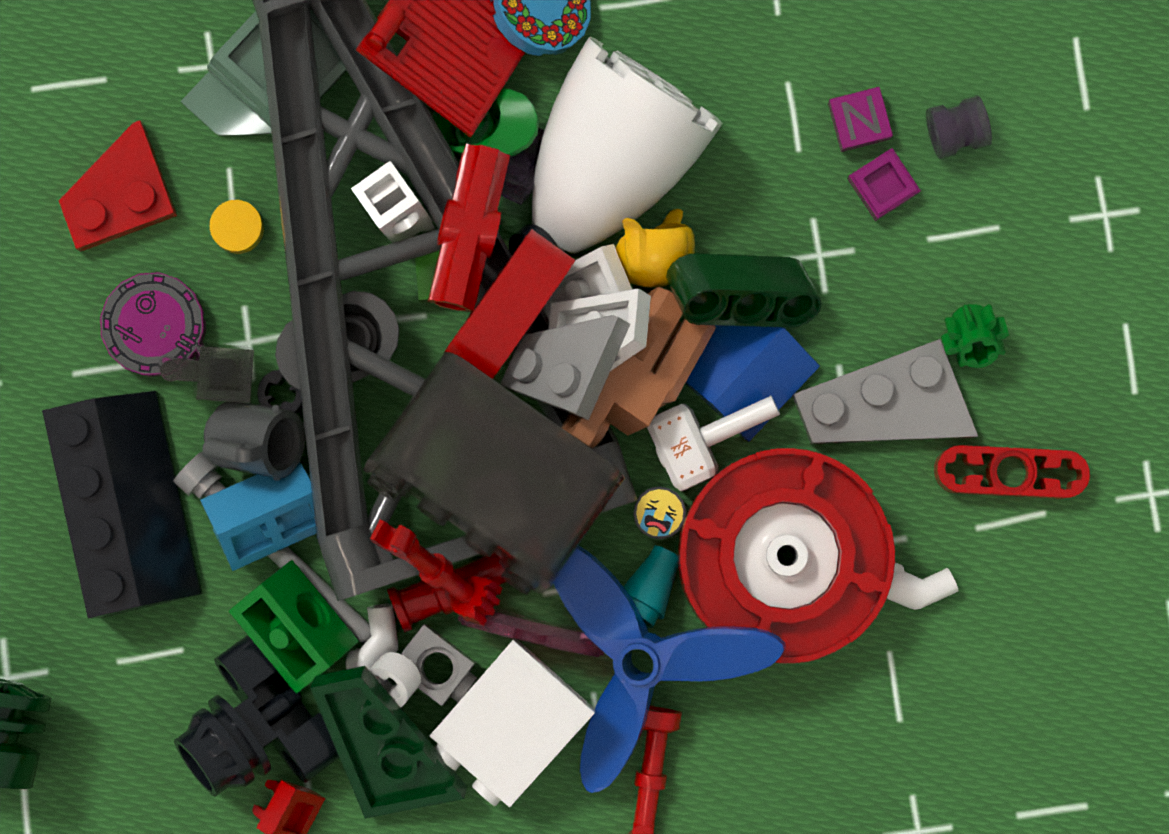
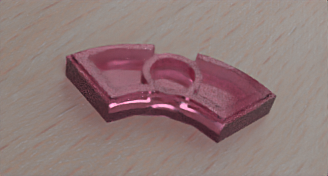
[458,608,604,657]

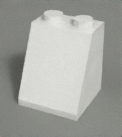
[430,639,595,808]

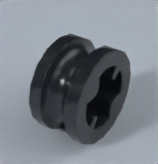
[257,370,302,414]

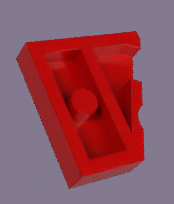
[59,120,177,252]

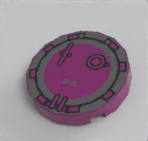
[100,272,206,377]

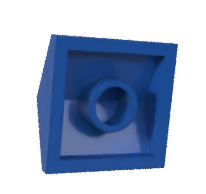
[685,325,820,442]

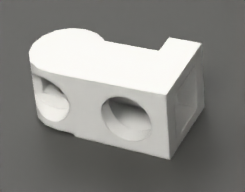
[351,161,435,243]

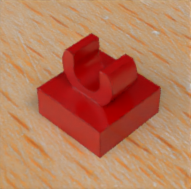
[252,780,326,834]

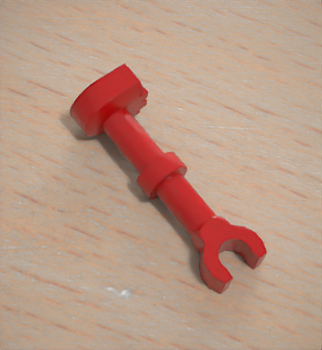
[370,520,503,626]
[628,705,682,834]

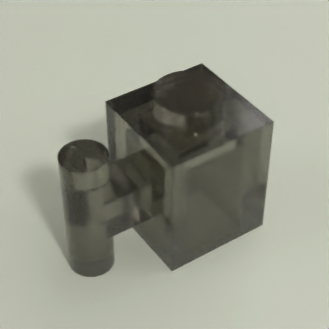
[158,342,254,403]

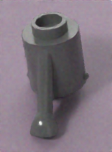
[202,401,306,481]

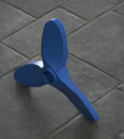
[548,543,786,793]

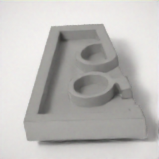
[792,339,978,444]

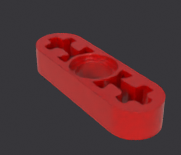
[934,445,1090,499]

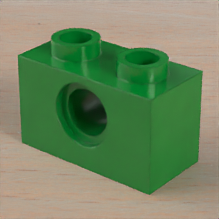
[229,560,359,694]

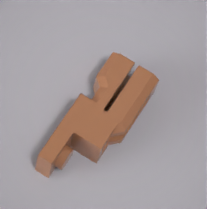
[552,287,716,456]

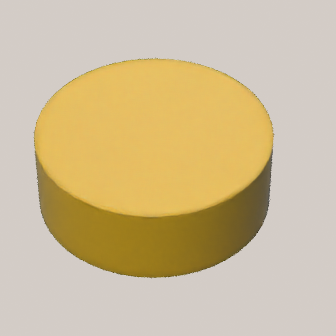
[210,200,264,254]

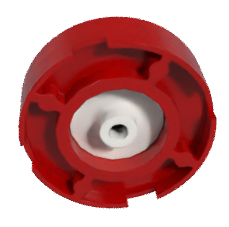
[678,448,895,663]

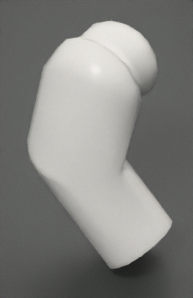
[887,563,958,610]
[346,604,398,670]

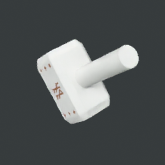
[647,396,780,491]

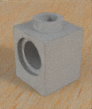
[401,624,477,706]

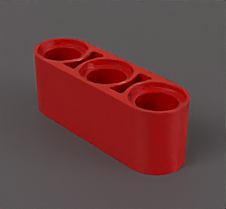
[443,229,575,385]

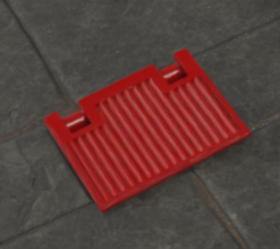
[356,0,525,137]

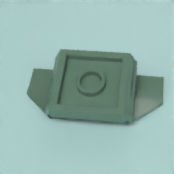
[180,10,347,136]

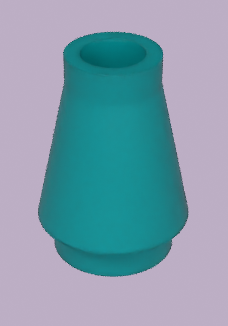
[623,545,679,628]

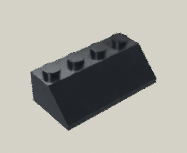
[42,391,203,619]

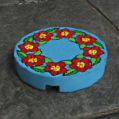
[490,0,591,56]

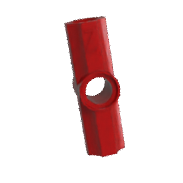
[427,144,510,313]

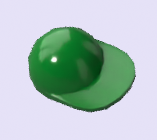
[433,88,539,159]

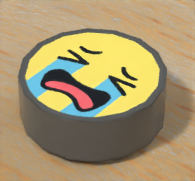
[633,487,686,539]

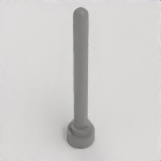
[173,451,371,643]

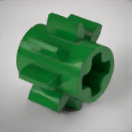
[941,304,1010,368]

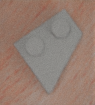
[500,315,630,420]

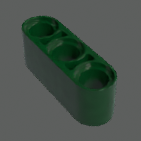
[666,253,822,328]

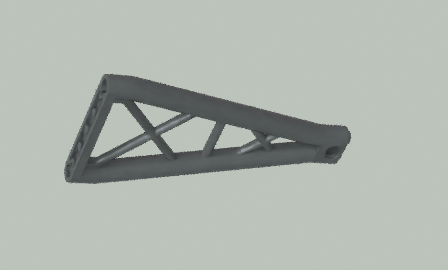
[252,0,638,601]

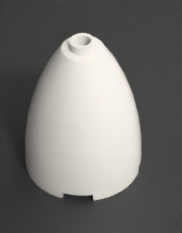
[532,37,723,254]

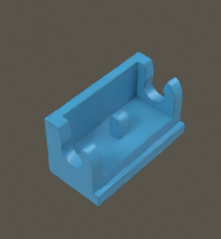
[200,462,317,571]

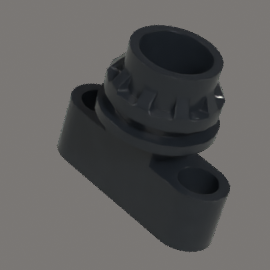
[174,635,339,797]

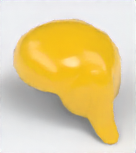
[616,209,695,288]

